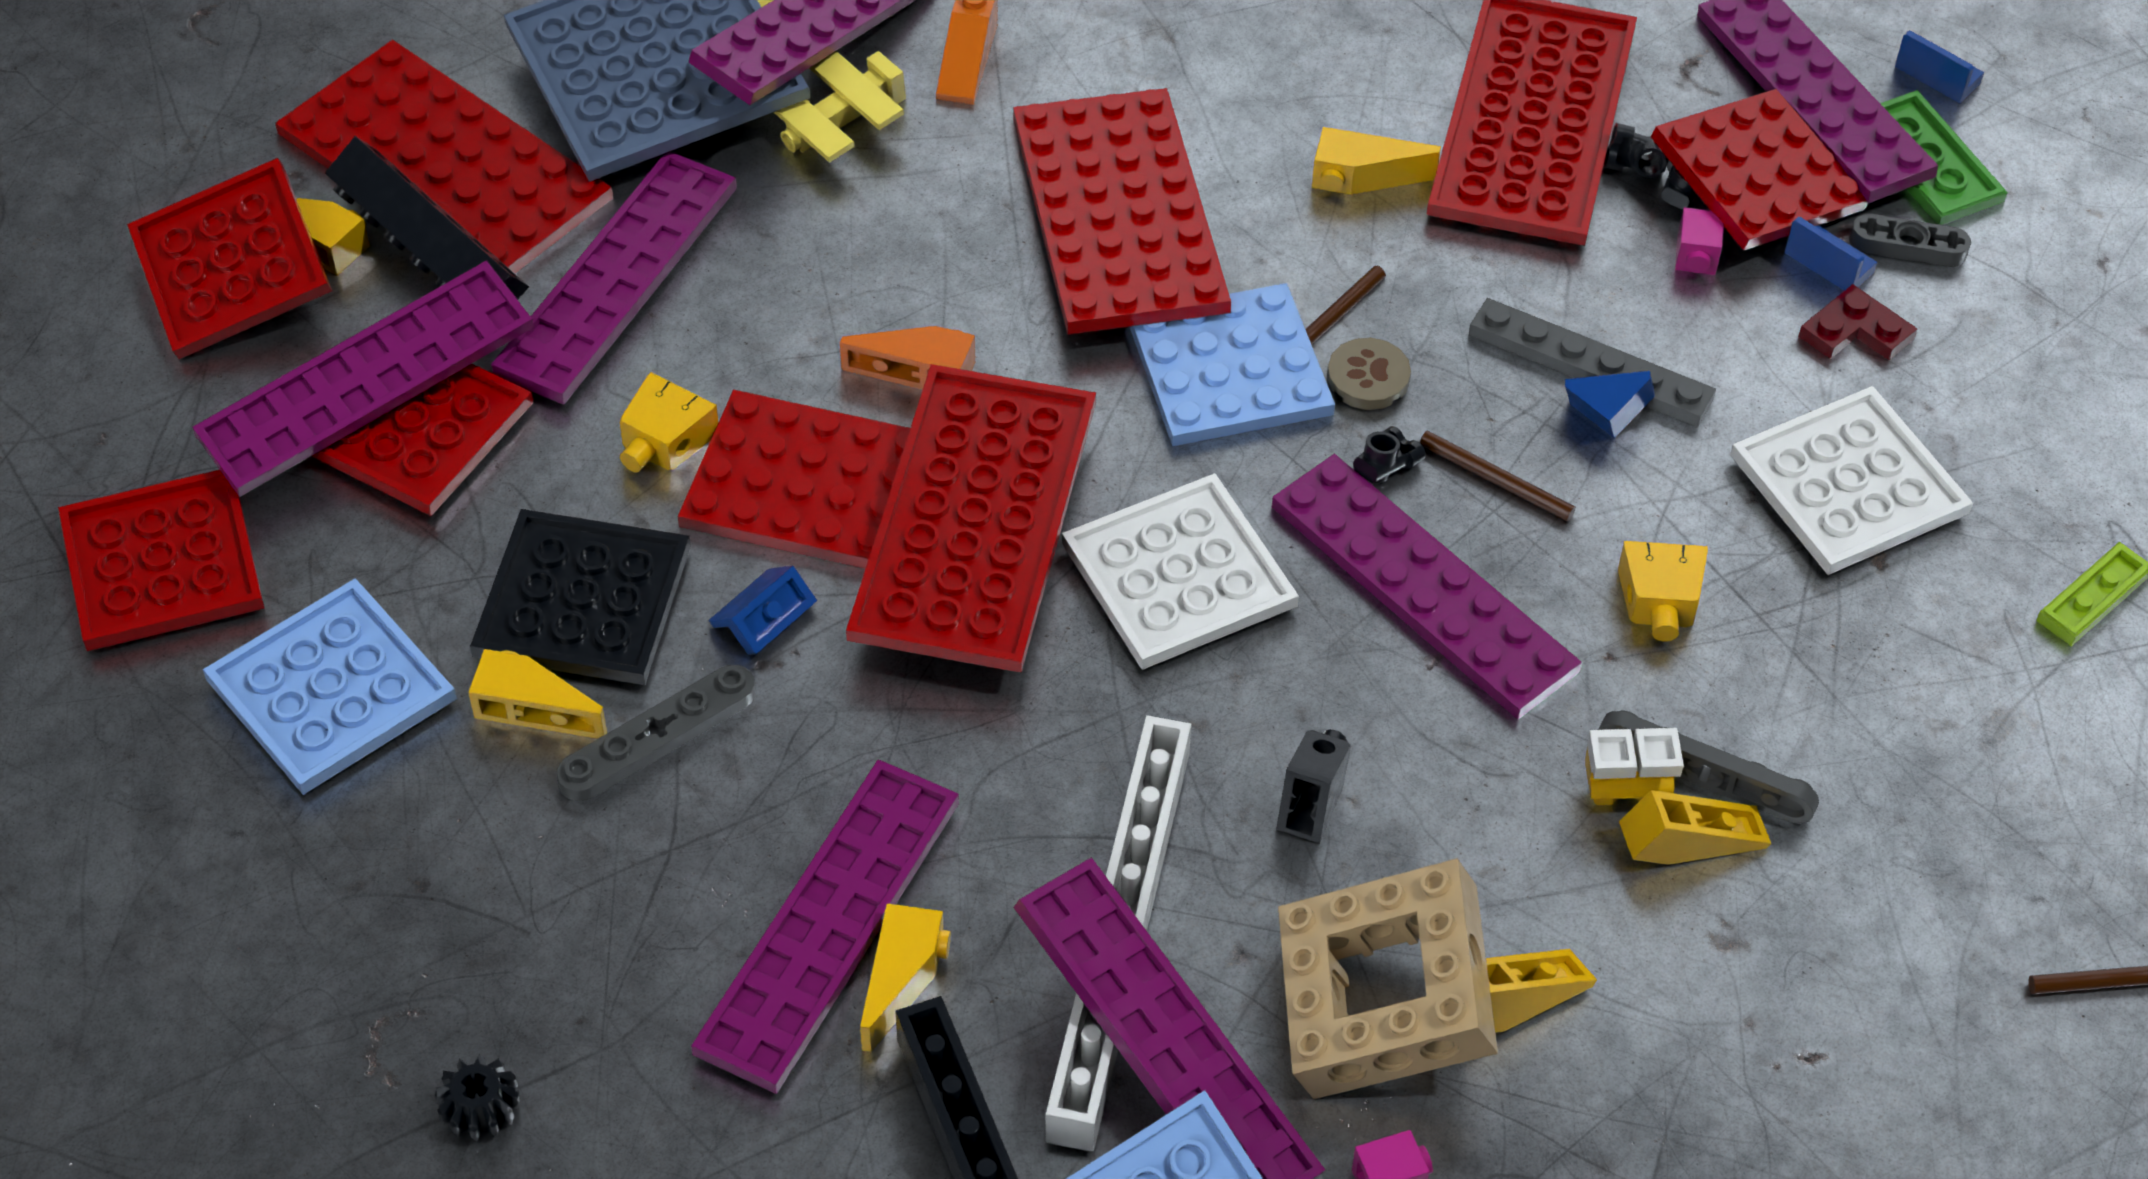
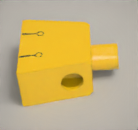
[619,372,719,473]
[1618,541,1708,642]

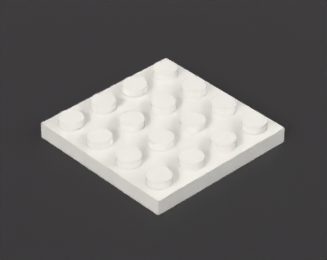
[1730,386,1973,575]
[1062,473,1299,670]

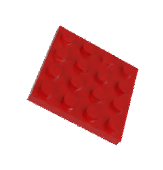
[1651,89,1868,251]
[127,158,332,359]
[312,364,533,516]
[58,469,265,651]

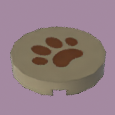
[1327,337,1411,410]

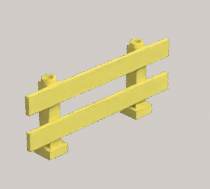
[757,0,906,163]

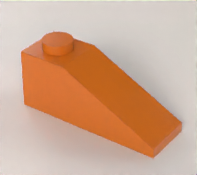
[936,0,998,105]
[840,326,976,390]

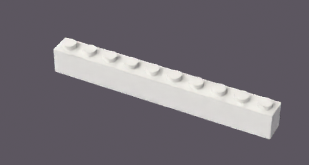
[1045,715,1191,1152]

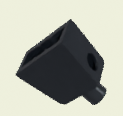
[1276,729,1351,844]

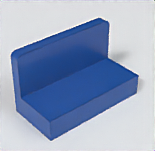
[1895,30,1984,103]
[1785,217,1877,291]
[709,565,818,655]

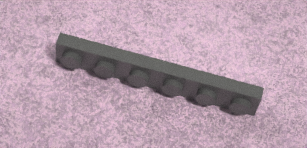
[1468,298,1716,427]

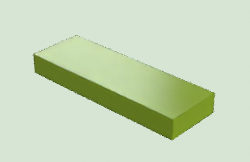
[2036,541,2148,647]

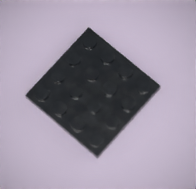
[470,509,691,685]

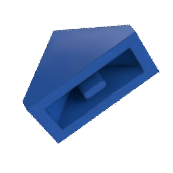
[1565,371,1655,439]

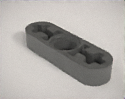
[1849,214,1971,267]

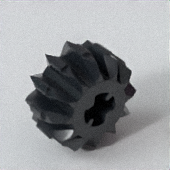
[435,1053,521,1142]

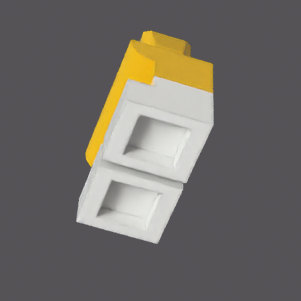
[1585,728,1684,805]

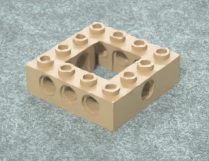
[1278,858,1498,1099]

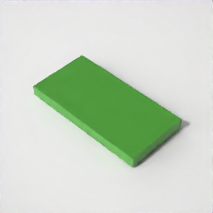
[1880,90,2008,225]

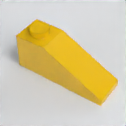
[1312,127,1441,195]
[296,198,370,276]
[468,649,607,739]
[1619,790,1772,865]
[860,904,951,1052]
[1486,949,1597,1033]

